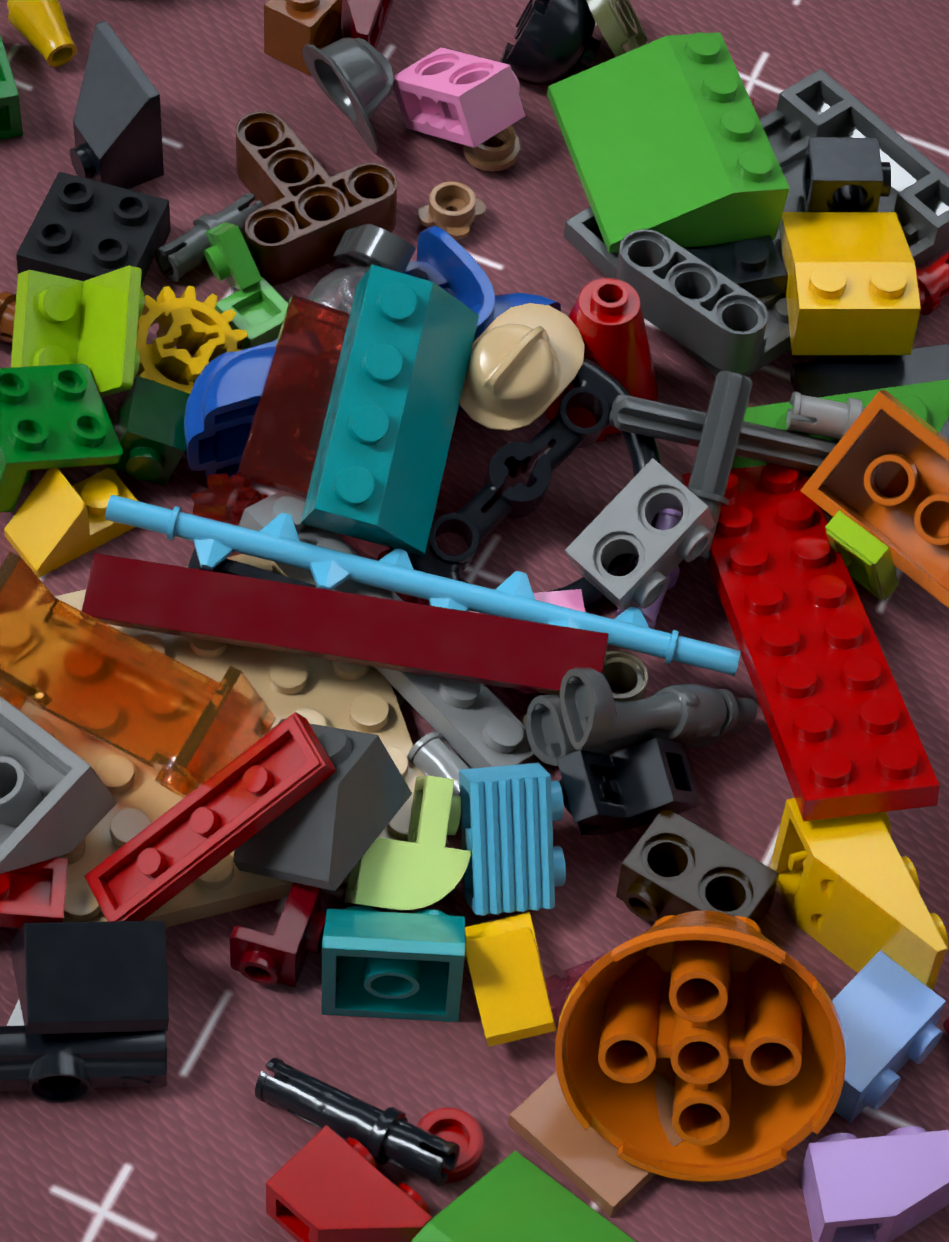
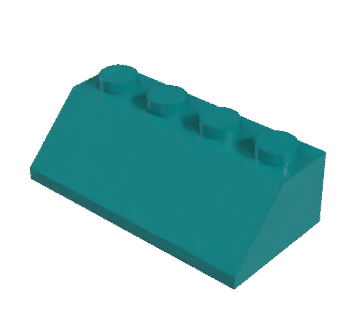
[301,265,479,556]

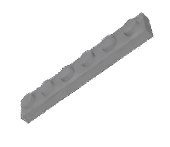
[239,486,539,768]

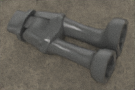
[526,668,757,766]

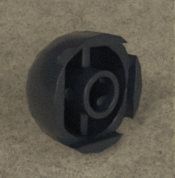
[500,0,601,85]

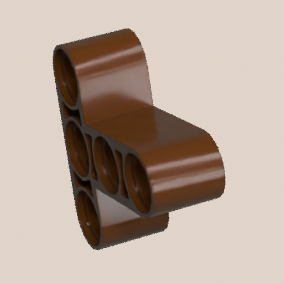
[236,111,397,285]

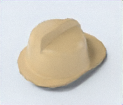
[459,303,585,431]

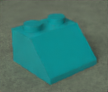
[321,905,465,1022]

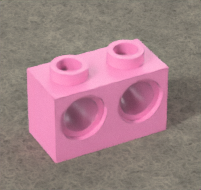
[393,47,525,148]

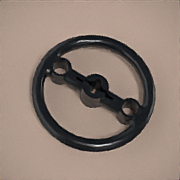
[389,357,661,608]

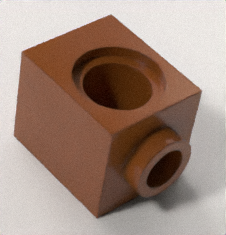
[264,0,342,76]

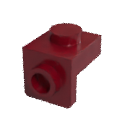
[229,882,326,988]

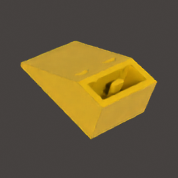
[769,797,949,990]

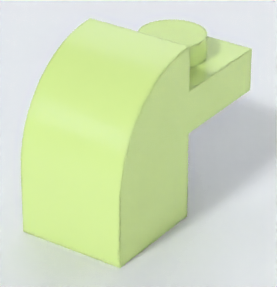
[344,775,471,910]

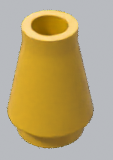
[7,0,77,67]

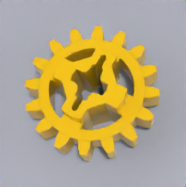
[136,285,248,394]

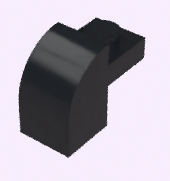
[557,738,701,835]

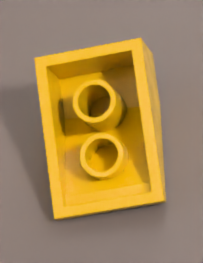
[779,212,921,355]

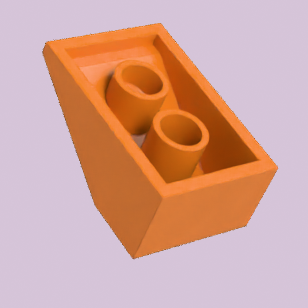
[800,390,949,608]

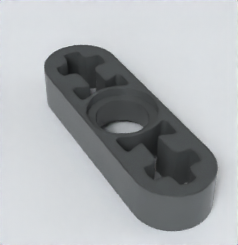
[333,224,416,275]

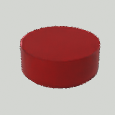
[416,1107,484,1183]

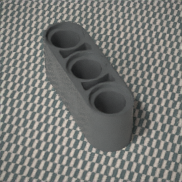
[616,229,768,374]

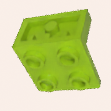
[10,266,145,397]

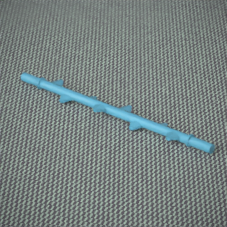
[105,495,741,676]

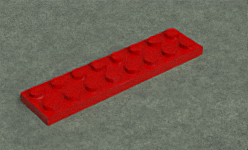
[682,463,940,822]

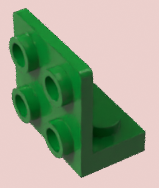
[0,364,123,513]

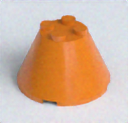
[555,910,846,1182]

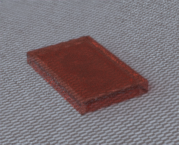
[236,295,350,498]

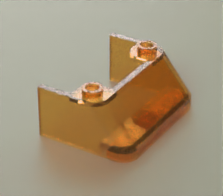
[0,552,276,798]

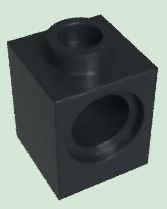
[802,137,891,212]

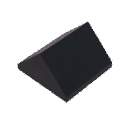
[11,921,169,1035]

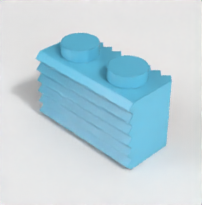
[458,763,566,916]

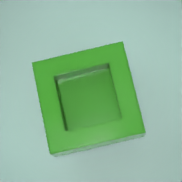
[204,222,262,290]
[215,278,299,349]

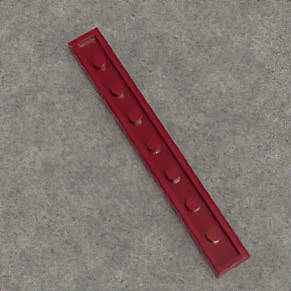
[81,553,609,696]

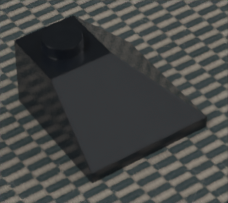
[70,20,164,189]

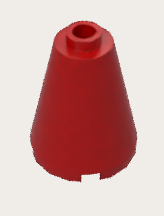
[545,278,658,442]

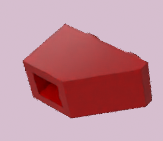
[266,1125,432,1242]

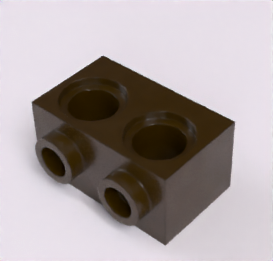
[616,807,780,925]

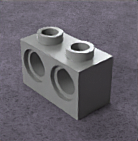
[564,458,715,612]

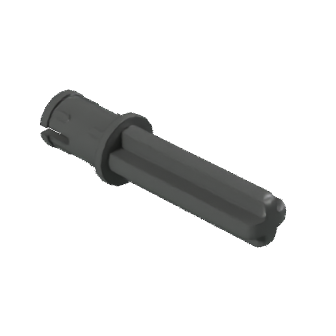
[679,371,753,560]

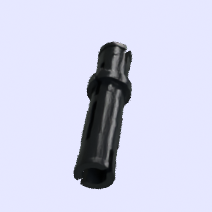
[255,1057,460,1187]

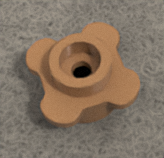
[418,181,486,240]

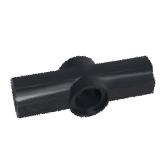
[0,1026,167,1103]

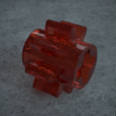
[190,473,268,526]

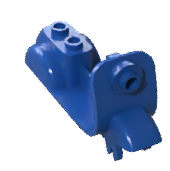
[184,226,561,485]

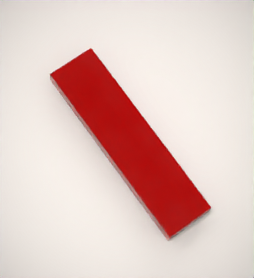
[84,712,337,922]

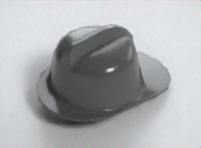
[302,37,394,153]

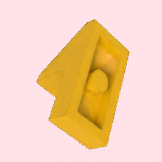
[4,468,138,579]
[465,912,556,1047]

